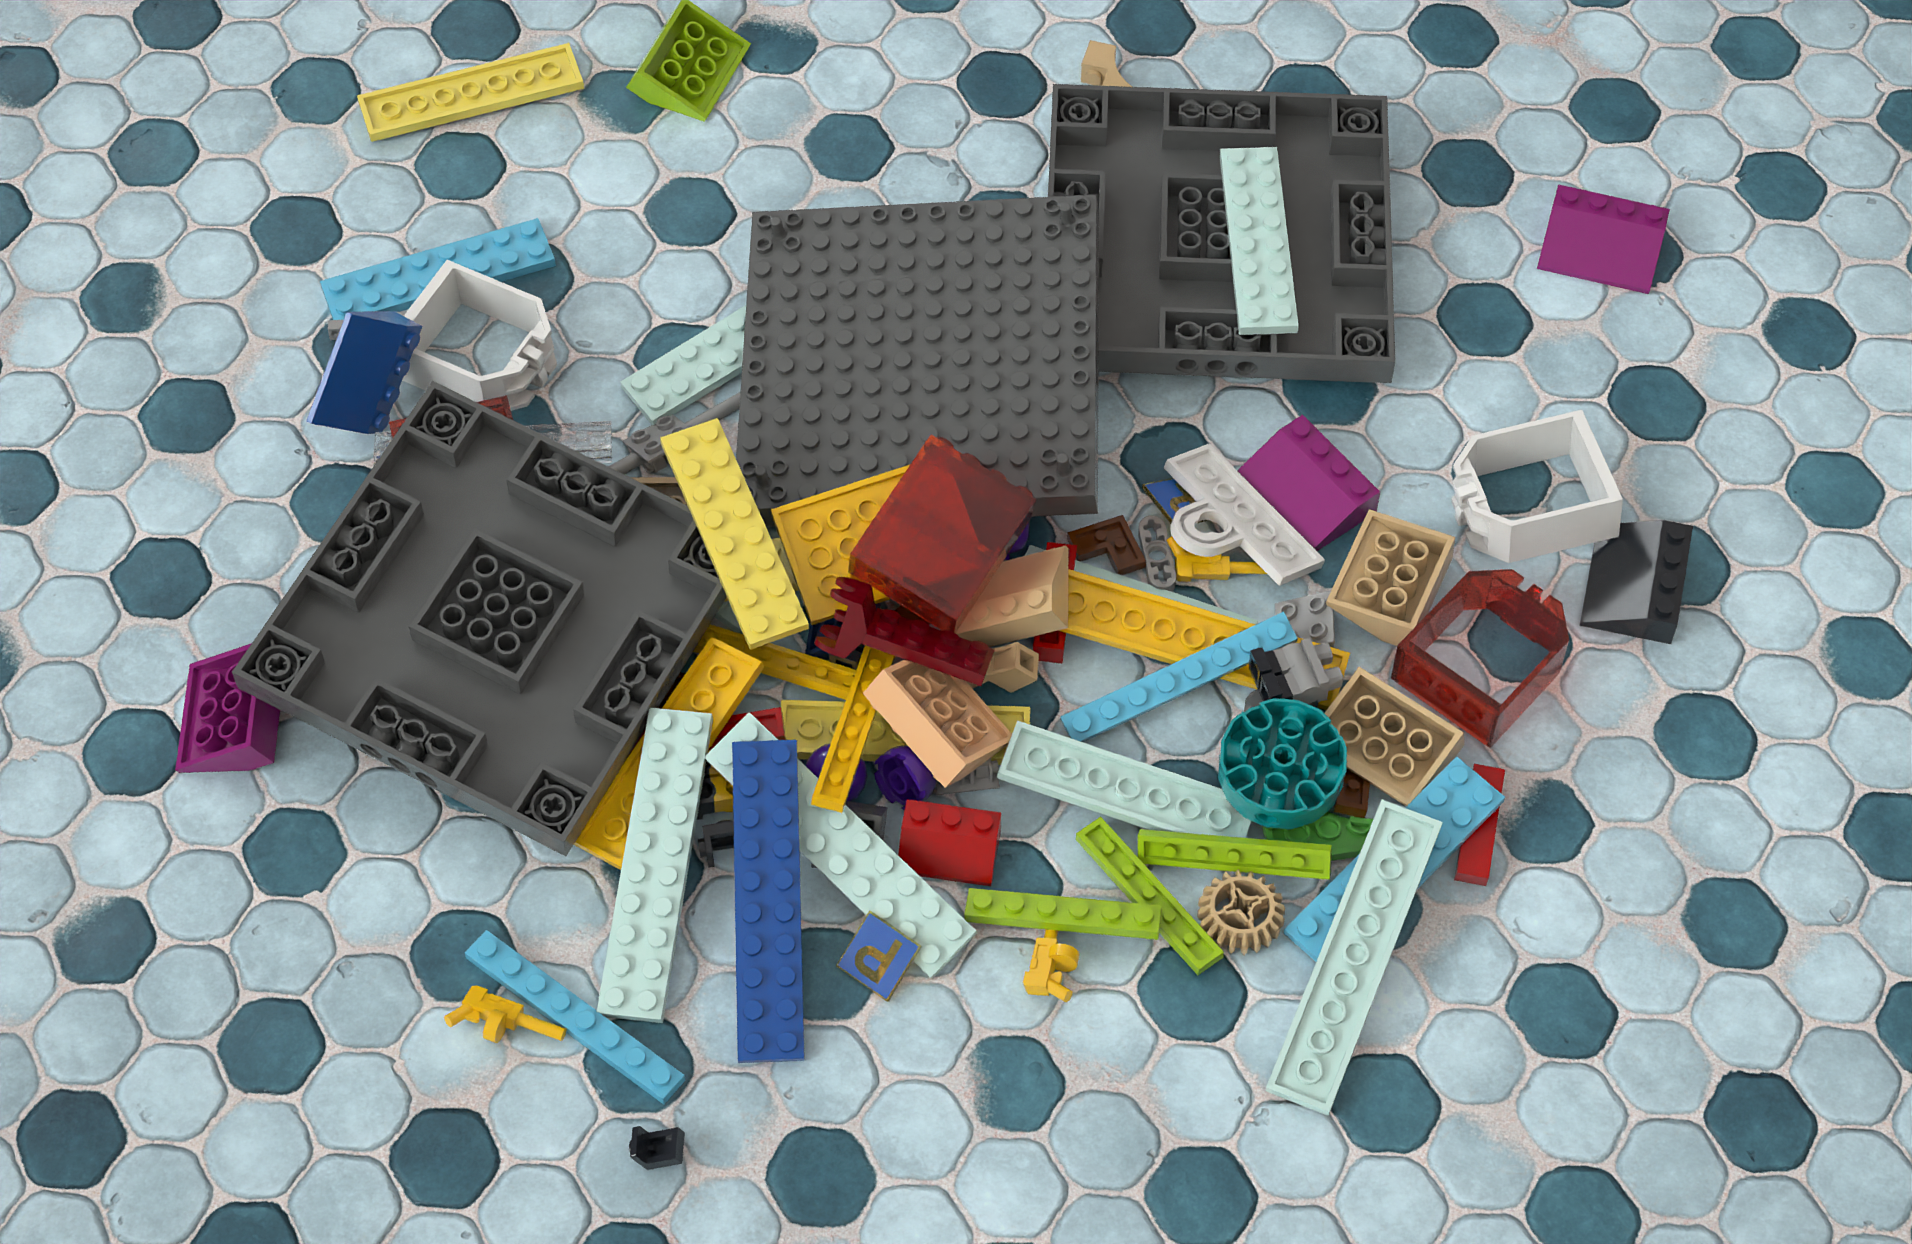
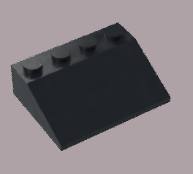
[1580,520,1693,644]

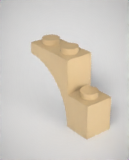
[1081,40,1133,87]
[966,642,1039,693]

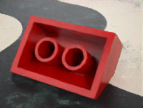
[898,799,1001,887]

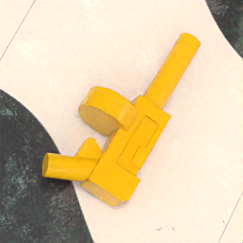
[1166,536,1267,582]
[1023,929,1080,1002]
[444,985,567,1043]

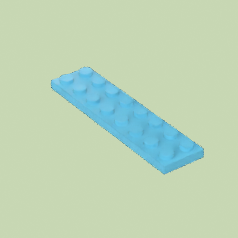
[320,218,556,320]
[1284,756,1505,962]

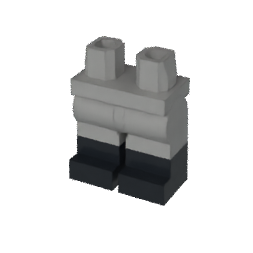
[1249,638,1343,704]

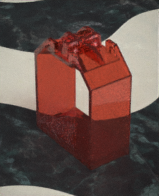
[1391,569,1569,748]

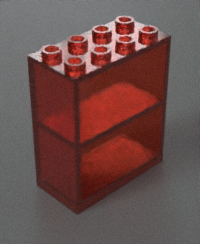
[848,435,1036,633]

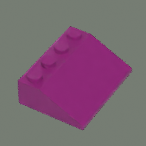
[1537,184,1670,294]
[1237,415,1380,551]
[175,643,280,773]

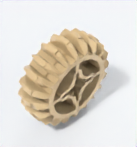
[1197,869,1285,955]

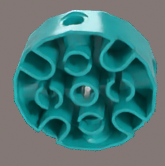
[1218,698,1347,829]

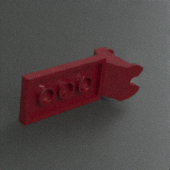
[814,577,995,686]

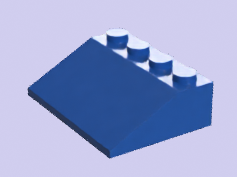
[306,311,423,434]

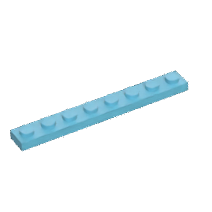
[1060,612,1298,742]
[465,930,685,1105]

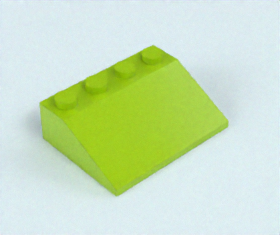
[626,0,751,122]

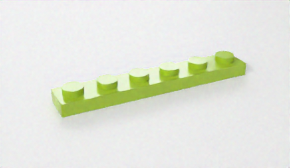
[1075,816,1224,975]
[1138,829,1332,880]
[964,888,1162,940]

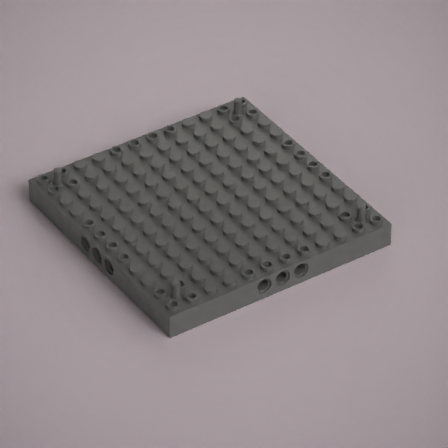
[1048,84,1395,383]
[736,194,1099,527]
[232,381,727,856]

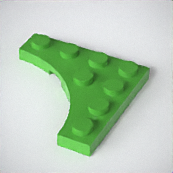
[1261,763,1373,861]

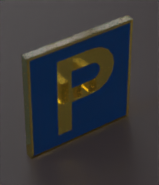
[1141,478,1210,524]
[836,911,922,1002]

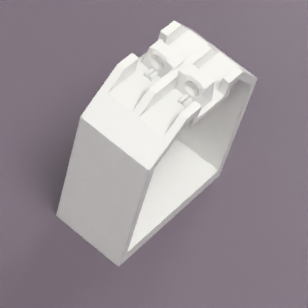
[402,260,557,413]
[1452,410,1623,563]

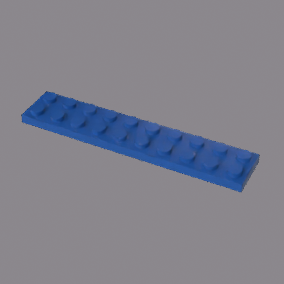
[732,740,805,1063]

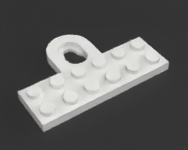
[1164,443,1325,586]

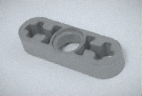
[1138,516,1176,592]

